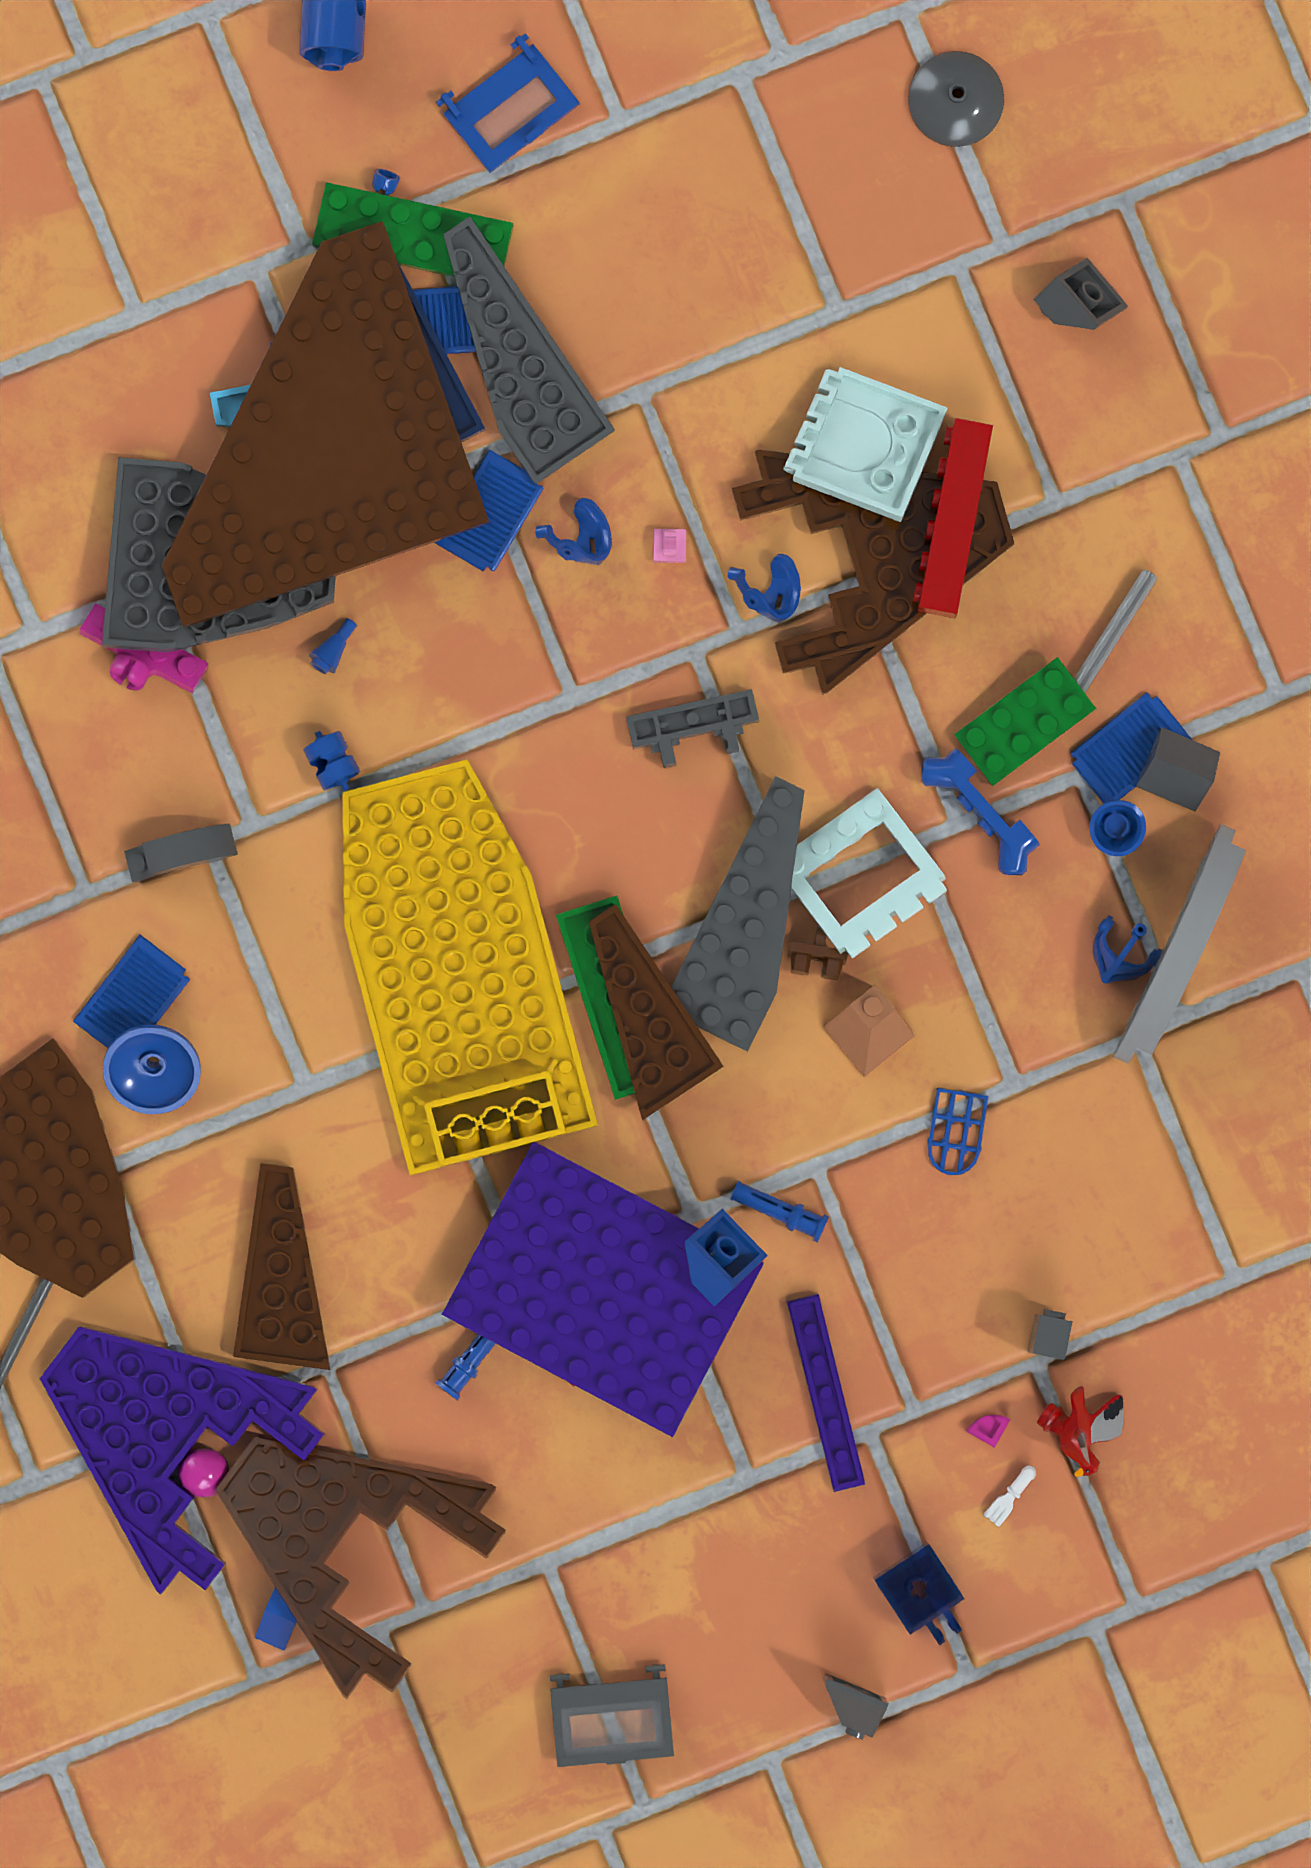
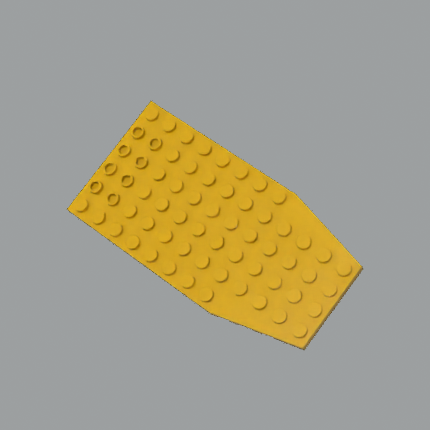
[342,759,598,1176]

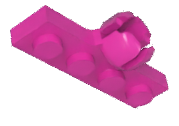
[79,603,209,694]

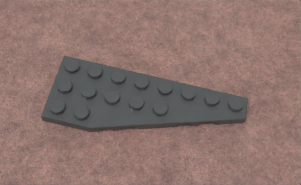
[443,217,615,485]
[671,776,805,1052]

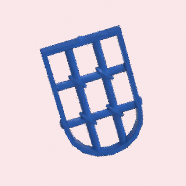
[927,1088,988,1175]

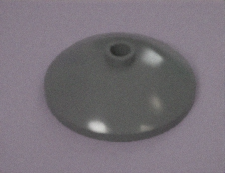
[908,51,1004,147]

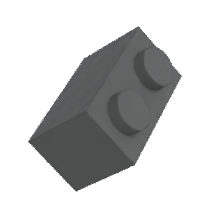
[1028,1309,1073,1360]

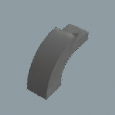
[124,823,238,882]

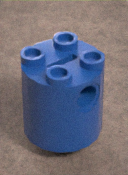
[299,0,366,71]

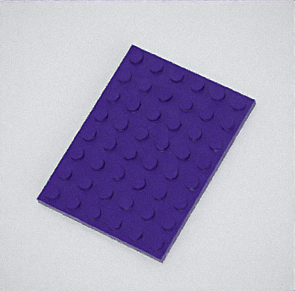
[441,1142,764,1437]

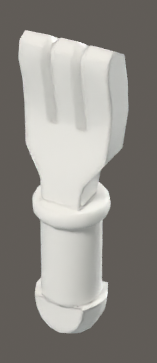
[983,1465,1036,1527]

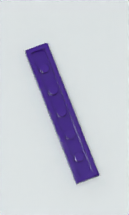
[787,1294,865,1492]

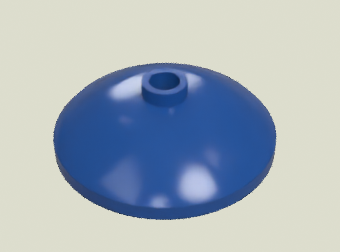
[103,1025,201,1114]

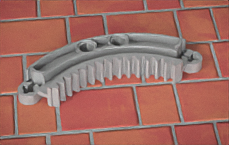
[1113,824,1246,1064]

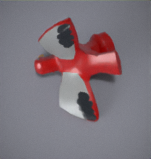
[1037,1386,1124,1478]

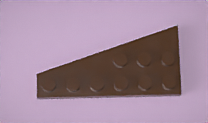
[589,904,724,1121]

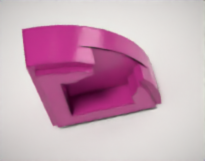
[966,1415,1011,1448]

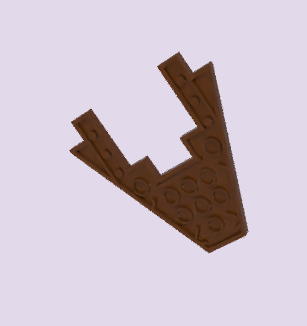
[216,1437,506,1699]

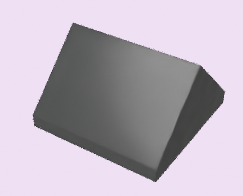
[1136,727,1220,812]

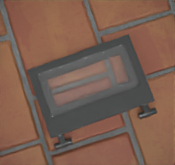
[550,1664,674,1767]

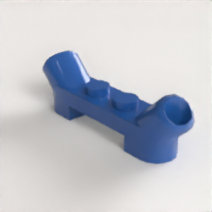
[921,748,1040,875]

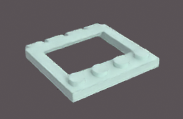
[791,788,947,959]

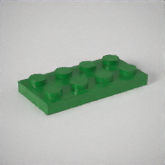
[954,657,1097,786]

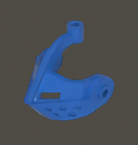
[535,498,612,565]
[728,554,801,623]
[1093,915,1163,984]

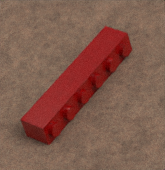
[913,418,993,619]

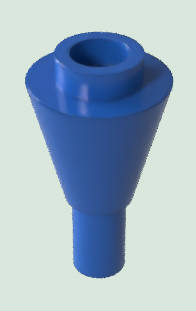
[309,618,357,674]

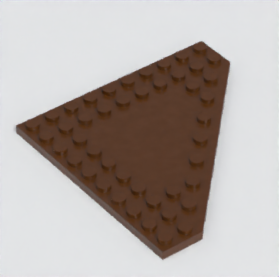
[162,221,489,628]

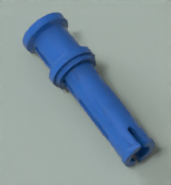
[730,1180,829,1243]
[435,1334,496,1401]

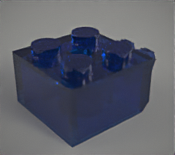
[873,1542,965,1645]

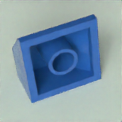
[685,1208,768,1307]

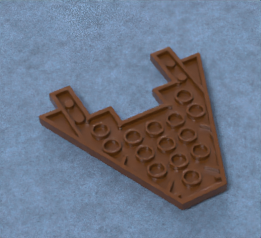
[732,450,1015,695]

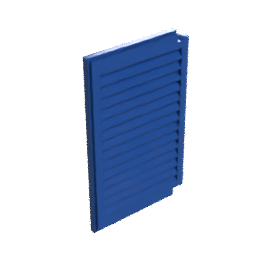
[413,287,476,354]
[434,449,544,572]
[1070,692,1192,804]
[73,935,190,1048]

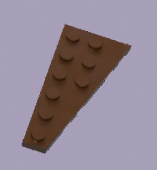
[233,1163,331,1370]

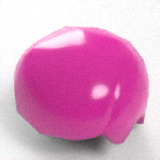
[177,1448,229,1498]

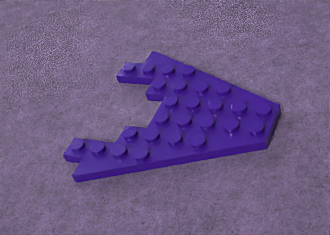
[39,1326,325,1594]

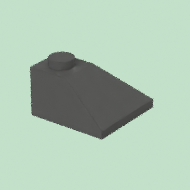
[1033,258,1128,330]
[823,1673,889,1740]

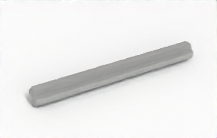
[1074,569,1157,692]

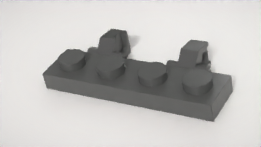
[626,689,759,768]

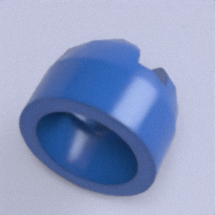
[372,169,400,196]

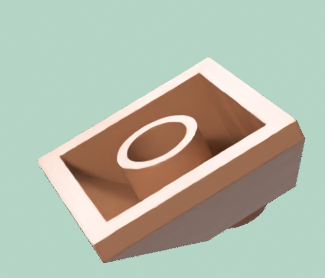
[824,985,914,1077]

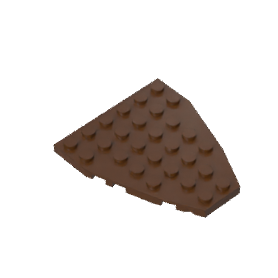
[0,1038,136,1298]

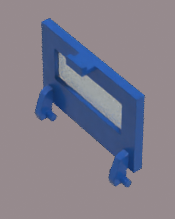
[436,33,580,173]

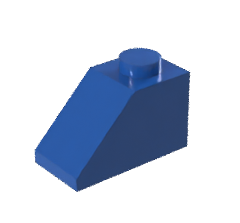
[255,1588,297,1651]

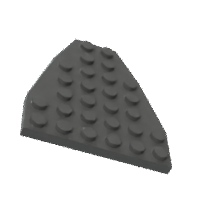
[102,457,336,652]

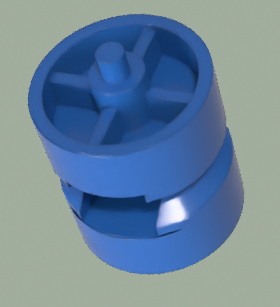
[303,731,361,791]

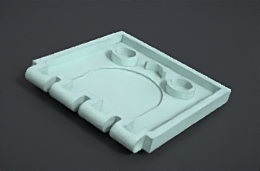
[784,367,948,522]

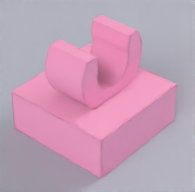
[653,529,686,563]

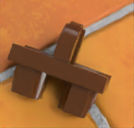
[788,926,848,980]

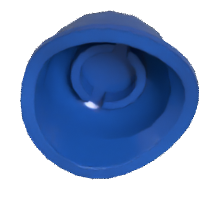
[1089,800,1146,857]

